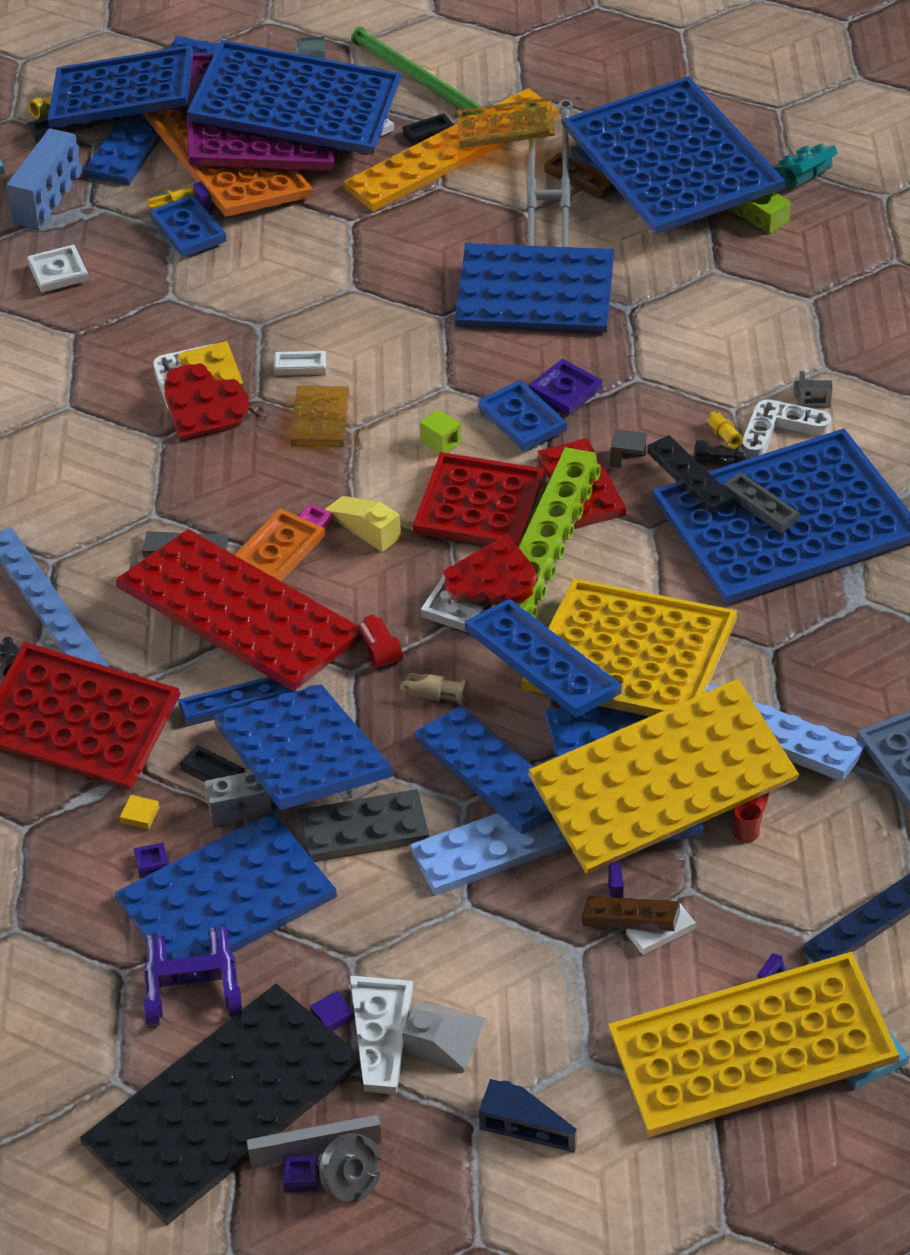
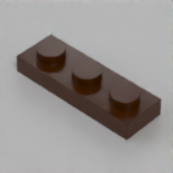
[544,152,615,199]
[581,896,680,931]

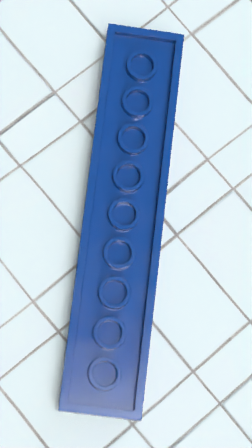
[84,36,219,185]

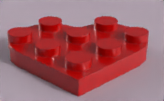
[164,363,249,442]
[444,534,538,605]

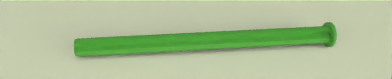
[351,27,485,116]

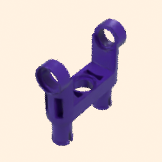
[144,926,242,1027]

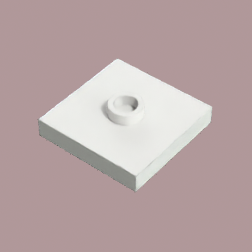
[27,245,89,293]

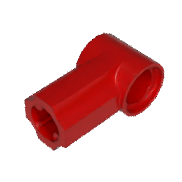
[358,615,403,669]
[733,792,770,842]

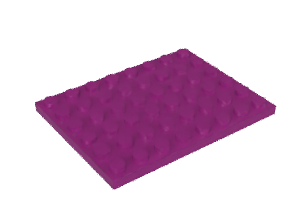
[186,53,334,171]

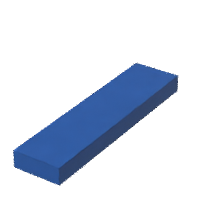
[178,677,296,727]

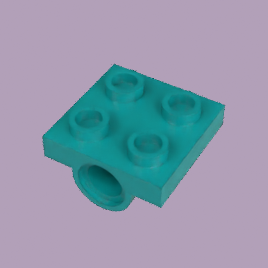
[773,143,838,188]

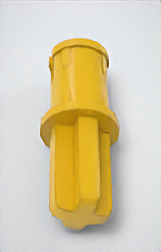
[147,186,196,211]
[707,411,744,449]

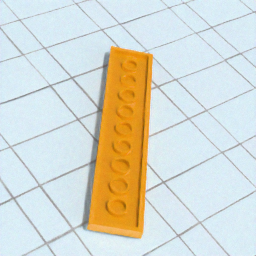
[343,88,558,212]

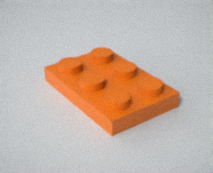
[234,508,325,582]

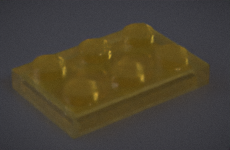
[291,386,349,447]

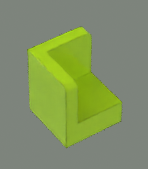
[420,409,461,454]

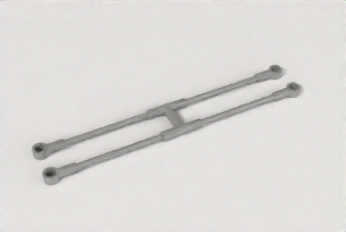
[525,99,573,247]

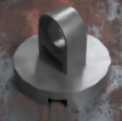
[317,1133,382,1202]

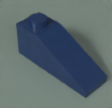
[479,1079,577,1153]

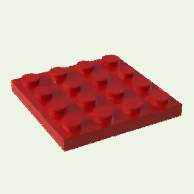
[413,452,545,547]

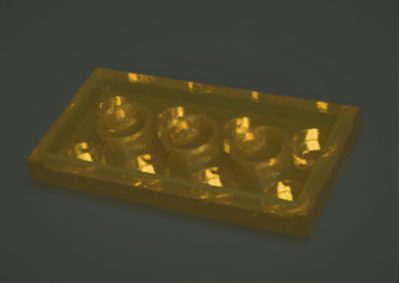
[457,97,555,148]

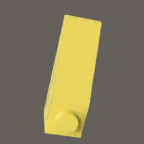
[324,496,401,552]

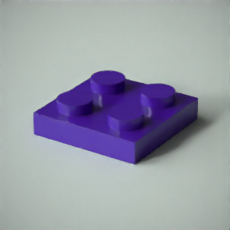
[529,358,603,415]

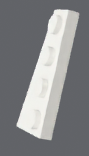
[350,976,413,1095]

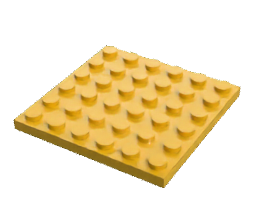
[522,578,737,717]

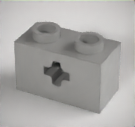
[205,772,272,826]

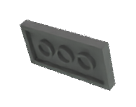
[300,789,429,862]

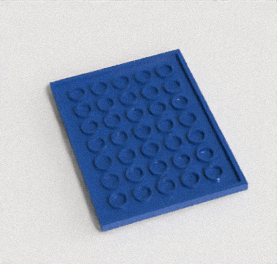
[187,40,402,155]
[563,76,785,234]
[652,428,910,604]

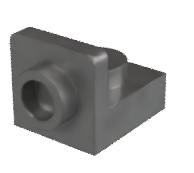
[793,371,832,407]

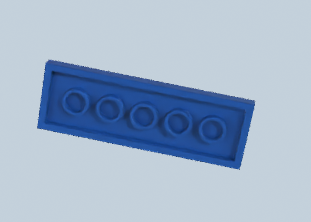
[464,599,622,718]
[414,706,552,834]

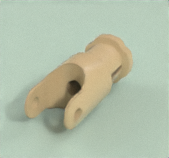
[400,673,469,706]

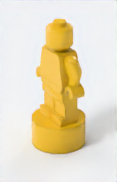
[29,96,52,118]

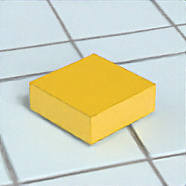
[120,795,160,830]

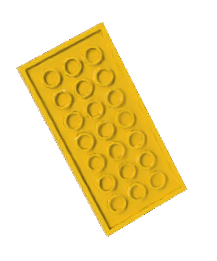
[528,678,799,875]
[608,952,899,1137]

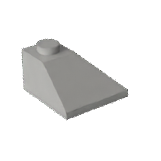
[402,1001,485,1072]

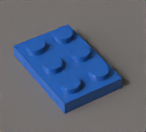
[150,195,227,258]
[478,380,567,452]

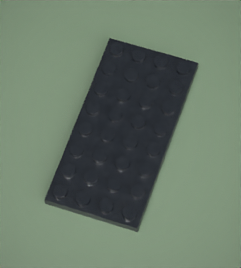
[80,983,361,1225]

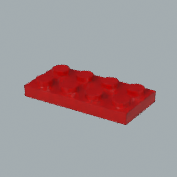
[537,438,626,529]

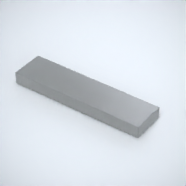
[247,1115,382,1168]

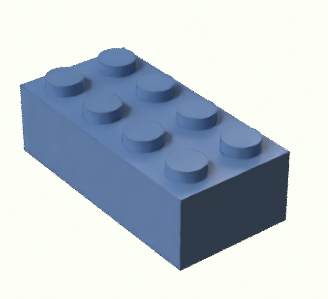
[6,129,82,229]

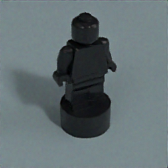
[693,440,746,463]
[0,637,20,677]

